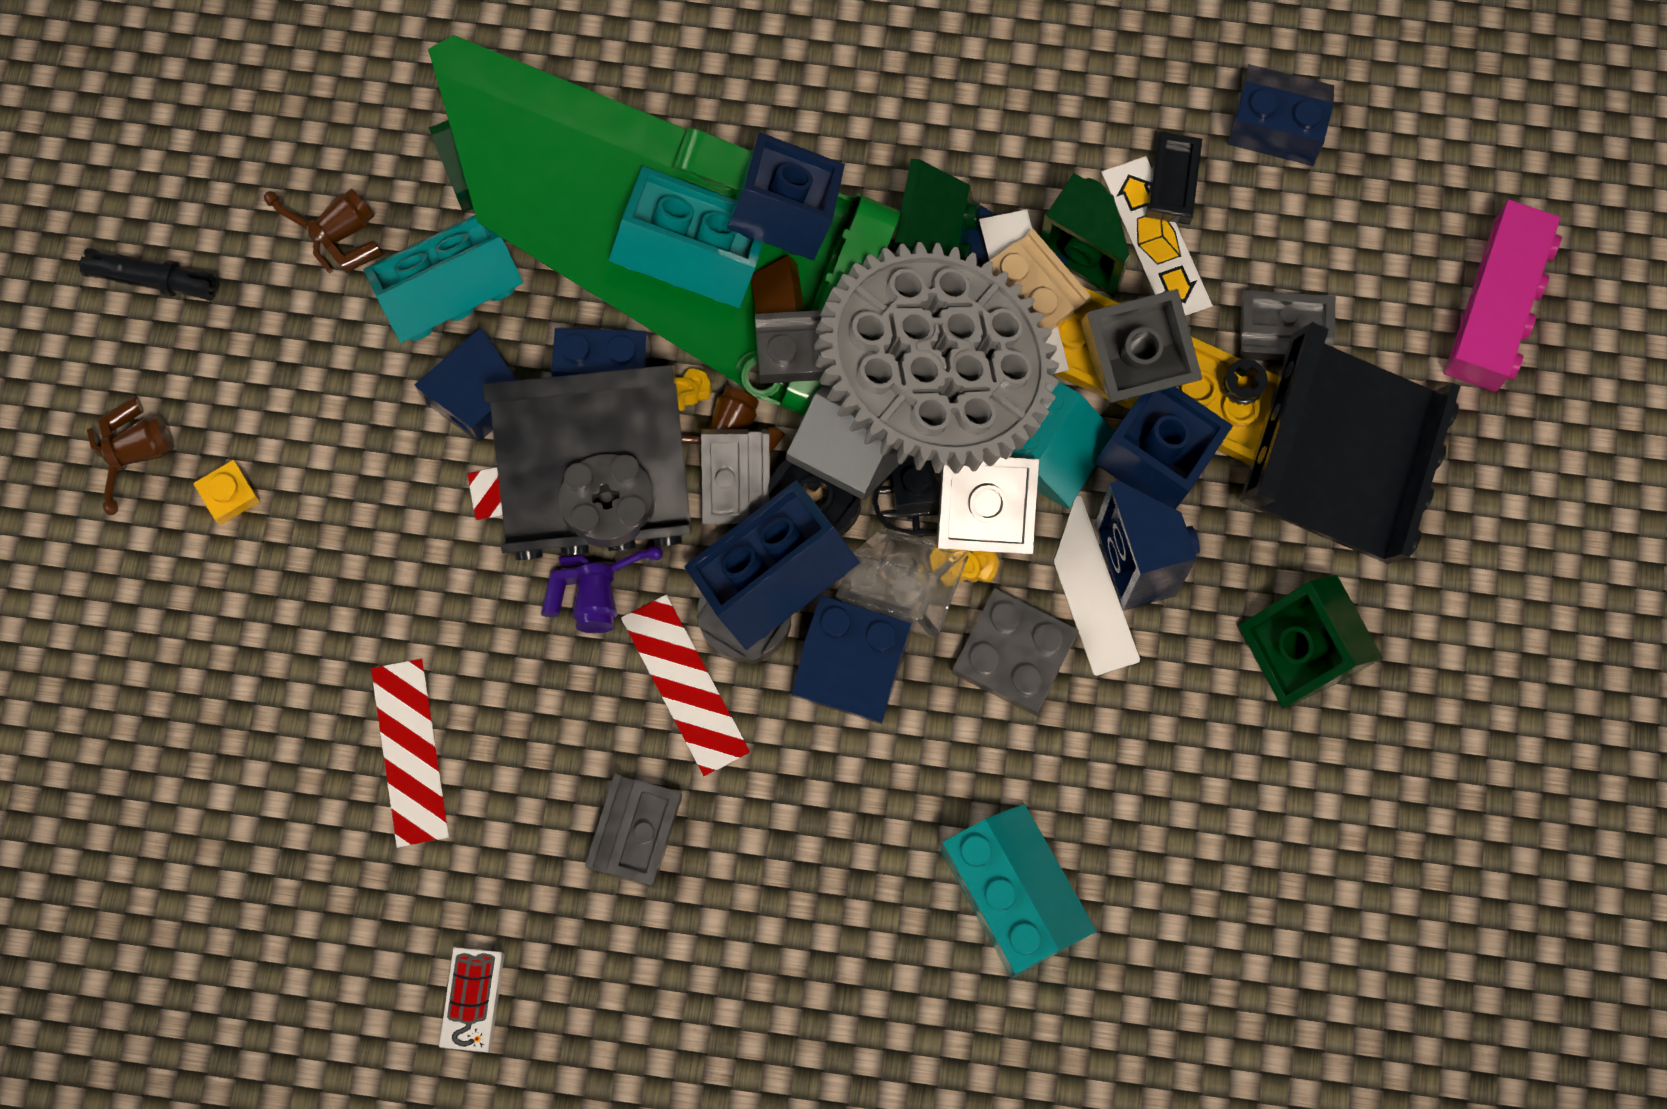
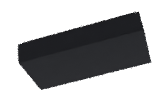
[1146,131,1203,225]

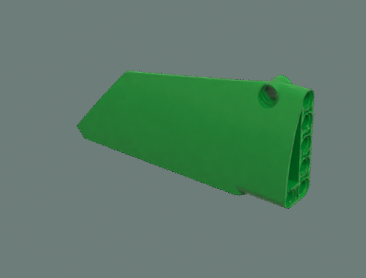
[428,35,901,416]

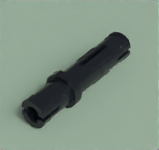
[79,248,219,301]

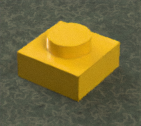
[193,460,260,526]

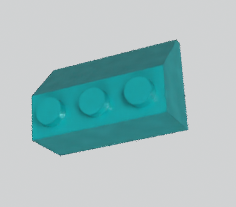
[609,166,763,308]
[363,215,523,343]
[940,804,1097,979]

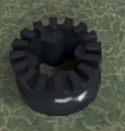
[1222,359,1268,406]

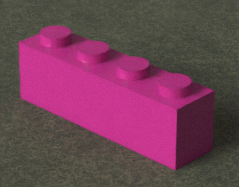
[1444,199,1562,392]

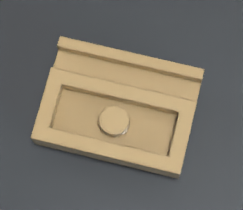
[990,229,1091,330]

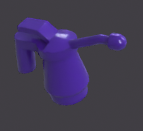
[541,546,663,634]

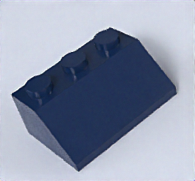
[684,480,861,650]
[1095,480,1200,611]

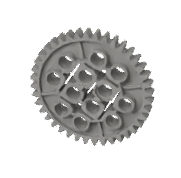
[814,242,1059,474]

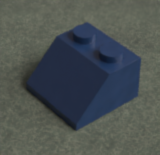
[1227,64,1334,166]
[727,132,845,261]
[551,328,652,377]
[1094,387,1233,509]
[792,595,912,724]

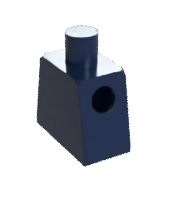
[414,328,516,441]

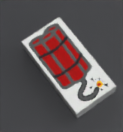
[439,947,505,1053]

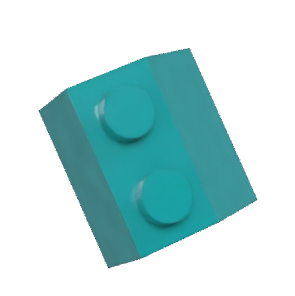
[1000,381,1115,510]

